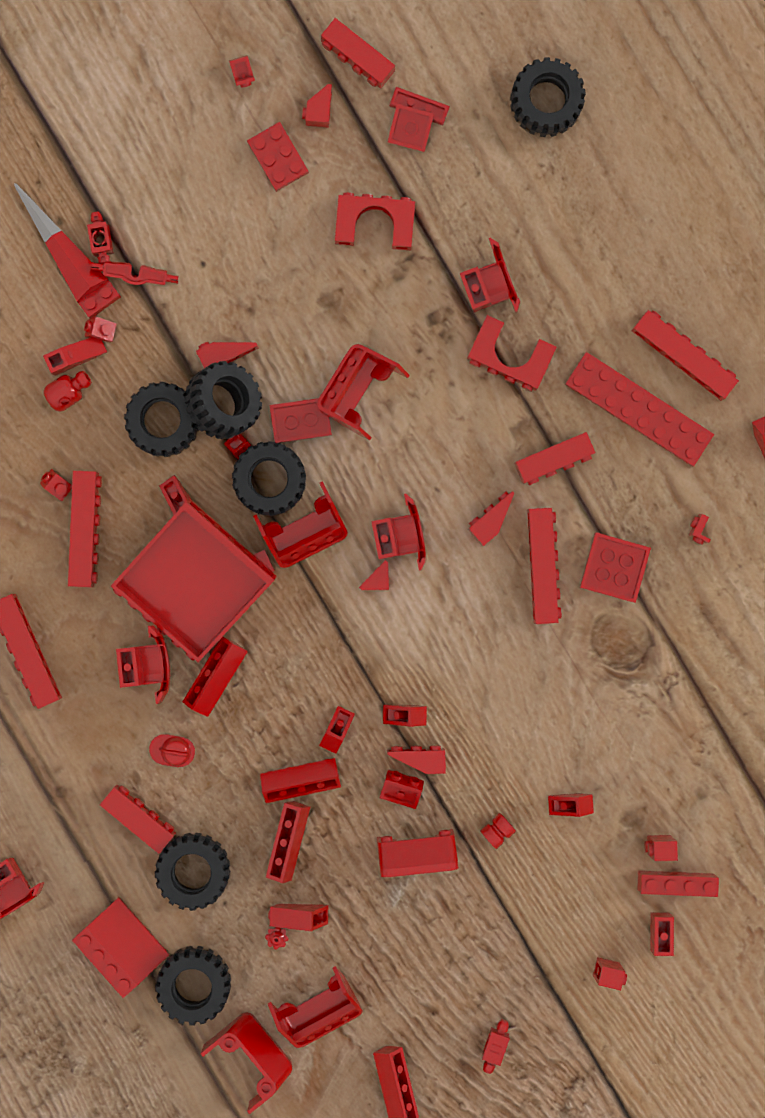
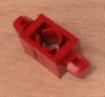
[87,212,114,264]
[482,1019,510,1074]

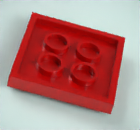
[579,532,651,603]

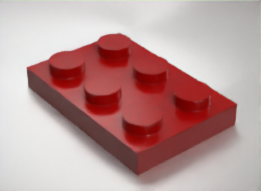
[247,122,309,192]
[269,398,332,443]

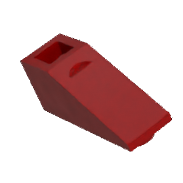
[43,337,108,376]
[468,491,514,546]
[387,745,446,774]

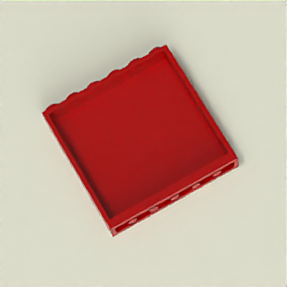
[111,498,276,662]

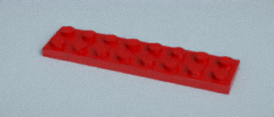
[565,352,715,467]

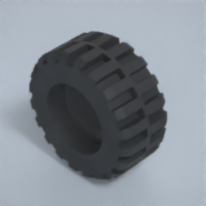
[510,57,586,137]
[185,361,262,439]
[124,382,199,457]
[232,441,306,516]
[154,833,230,911]
[155,946,231,1026]

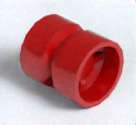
[480,813,516,849]

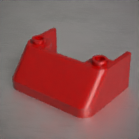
[317,344,410,441]
[253,481,348,568]
[377,829,459,877]
[268,966,363,1048]
[201,1012,292,1114]

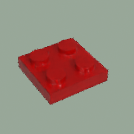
[388,104,434,152]

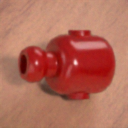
[43,371,92,412]

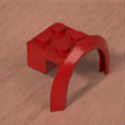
[460,238,520,313]
[371,494,427,571]
[116,625,170,704]
[0,857,44,919]

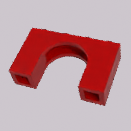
[335,192,415,251]
[467,315,557,392]

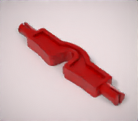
[91,261,179,285]

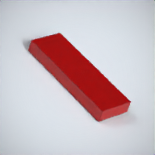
[389,87,450,126]

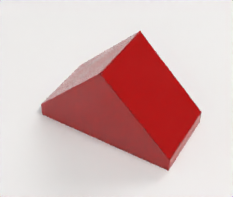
[359,560,389,590]

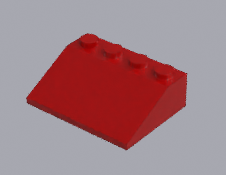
[72,897,169,998]

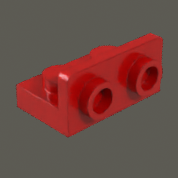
[379,770,424,809]

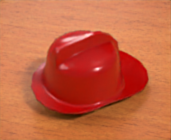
[149,734,195,767]

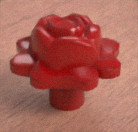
[265,927,289,950]

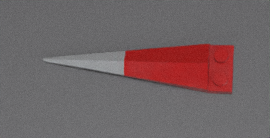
[14,183,121,318]

